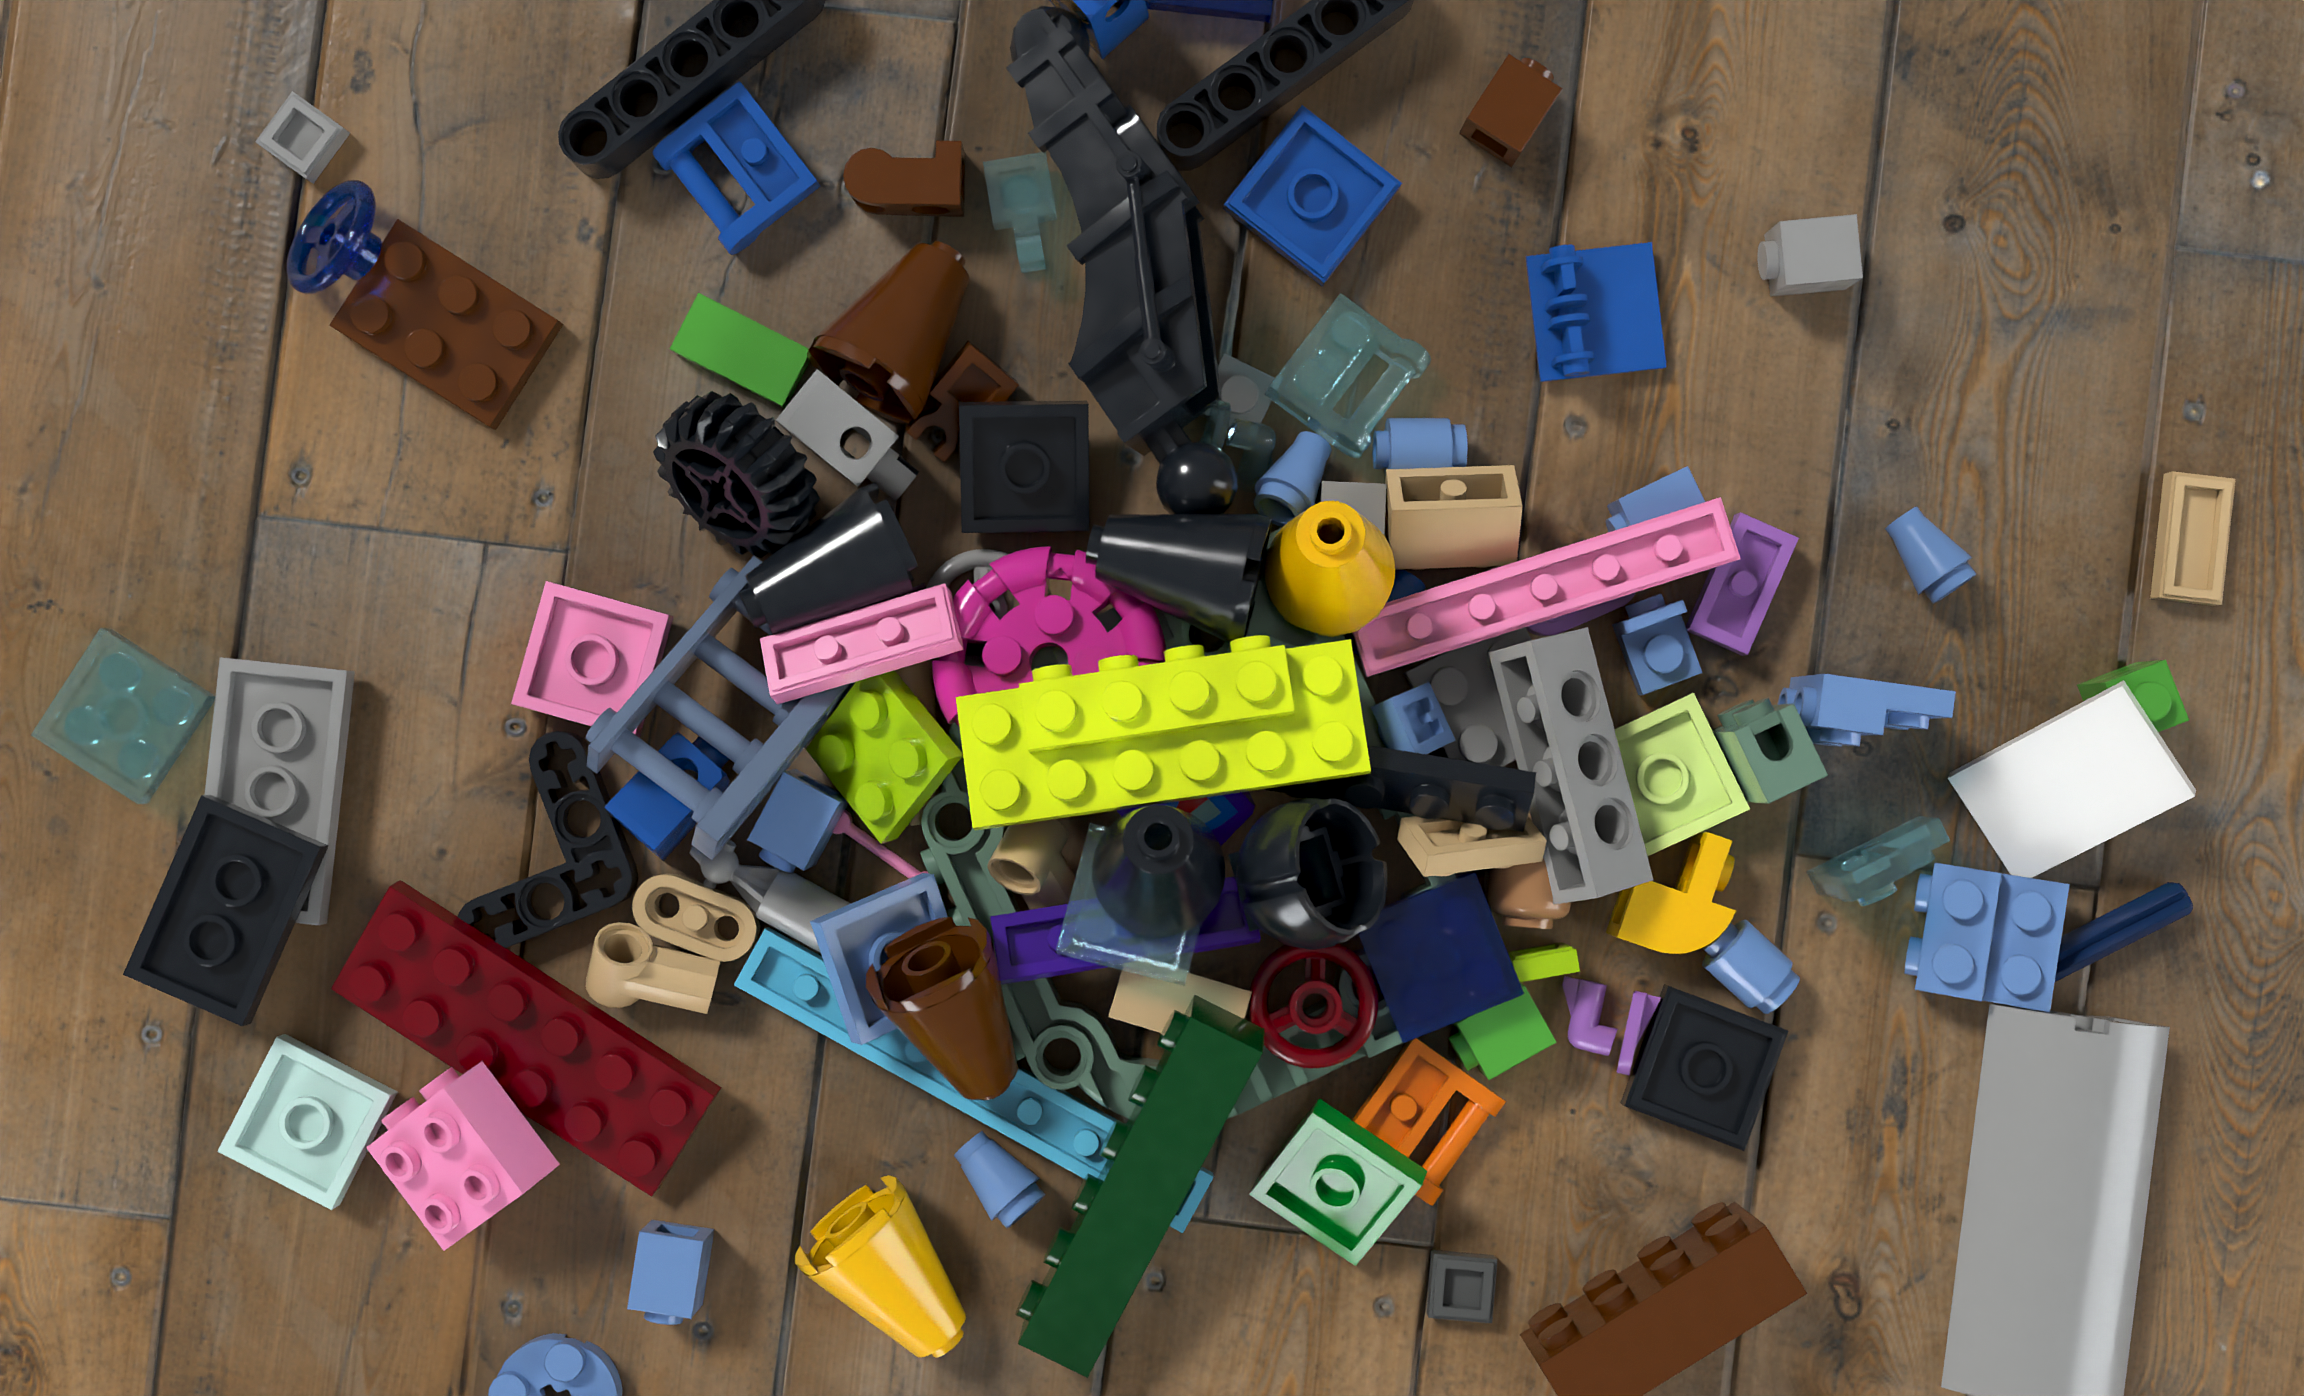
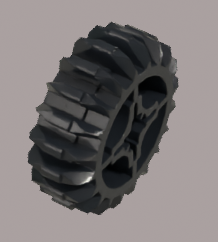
[653,391,820,558]

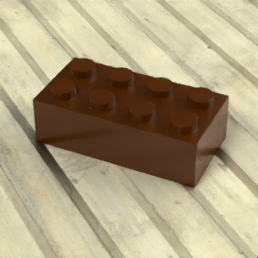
[1519,1201,1807,1396]

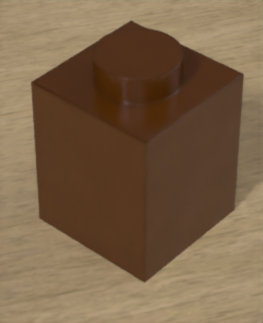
[1459,54,1563,168]

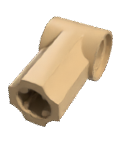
[987,819,1088,910]
[586,922,720,1014]

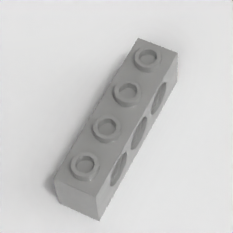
[1489,627,1654,904]

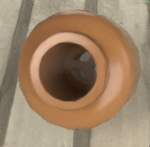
[1487,858,1571,929]

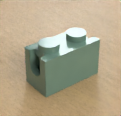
[1712,698,1828,804]

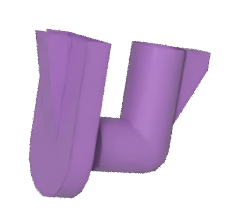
[1562,976,1661,1076]

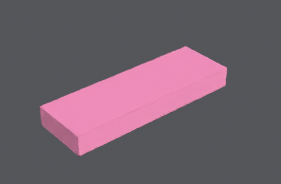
[760,583,964,705]

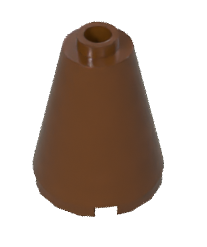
[807,241,970,424]
[866,917,1018,1100]

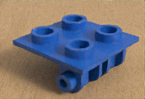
[1525,242,1667,382]

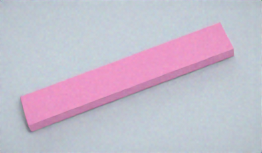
[1352,497,1741,677]

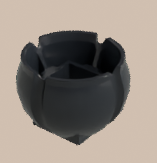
[1228,797,1388,950]

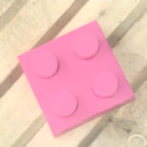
[511,581,674,738]

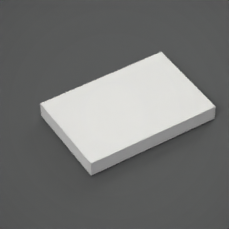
[1948,680,2196,878]

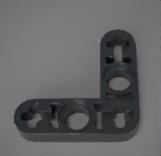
[457,731,638,948]

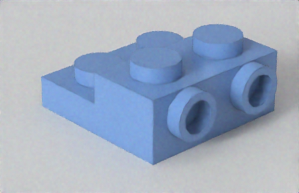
[1778,674,1956,747]
[1904,863,2070,1012]

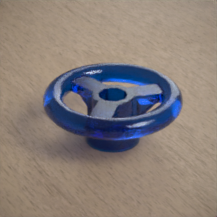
[287,180,382,294]

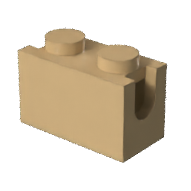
[1384,465,1523,570]

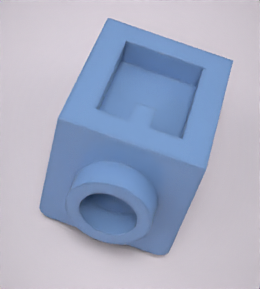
[1612,594,1703,695]
[1371,682,1456,754]

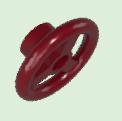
[1248,943,1378,1069]

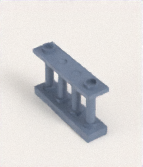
[585,556,855,860]

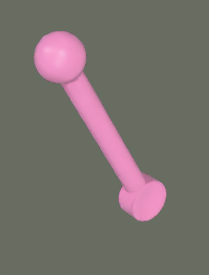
[832,810,928,879]

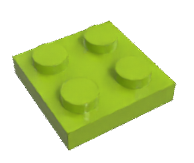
[806,670,963,844]

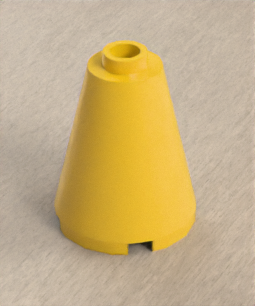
[1264,501,1395,637]
[795,1175,966,1358]

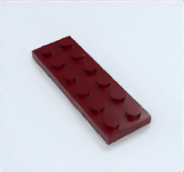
[331,880,722,1197]

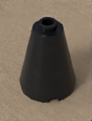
[739,482,926,635]
[1086,514,1272,643]
[1092,805,1225,939]

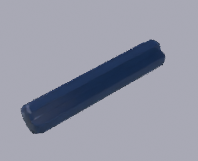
[2055,882,2193,982]

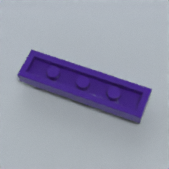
[990,876,1261,985]

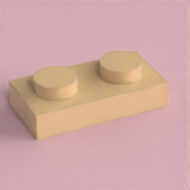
[1397,816,1547,877]

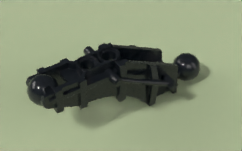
[1006,6,1237,514]

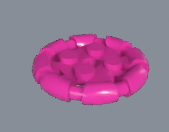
[932,546,1166,728]

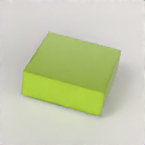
[1504,942,1580,983]

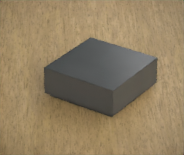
[1426,1250,1498,1323]

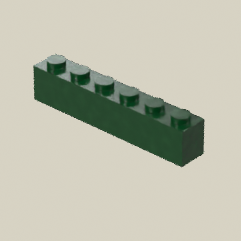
[1015,995,1265,1378]

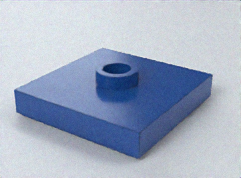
[1223,105,1402,286]

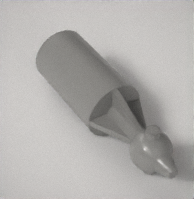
[689,840,851,953]

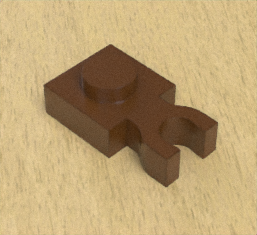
[905,341,1019,462]

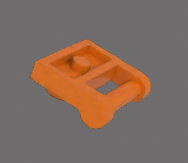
[1352,1037,1506,1206]

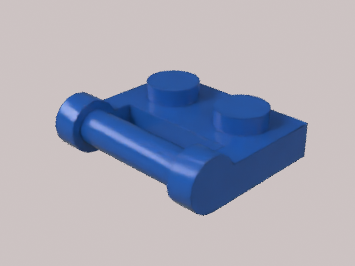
[652,81,821,255]

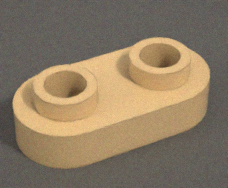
[632,873,760,962]

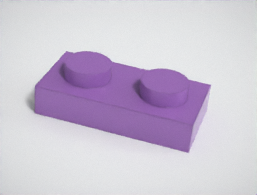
[1685,512,1799,656]

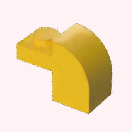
[1606,831,1736,954]

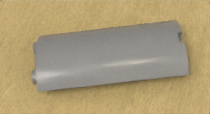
[1941,1004,2170,1396]

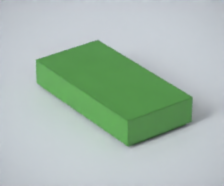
[670,293,810,409]

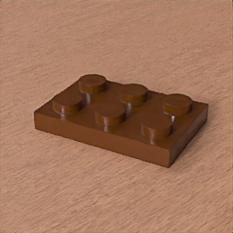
[329,219,564,430]

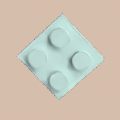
[217,1034,398,1210]

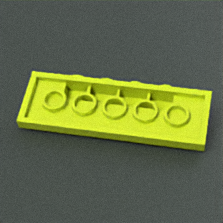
[956,635,1371,830]

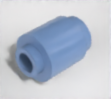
[1372,418,1468,477]
[1702,920,1800,1014]

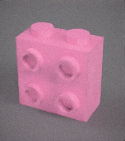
[366,1061,560,1251]

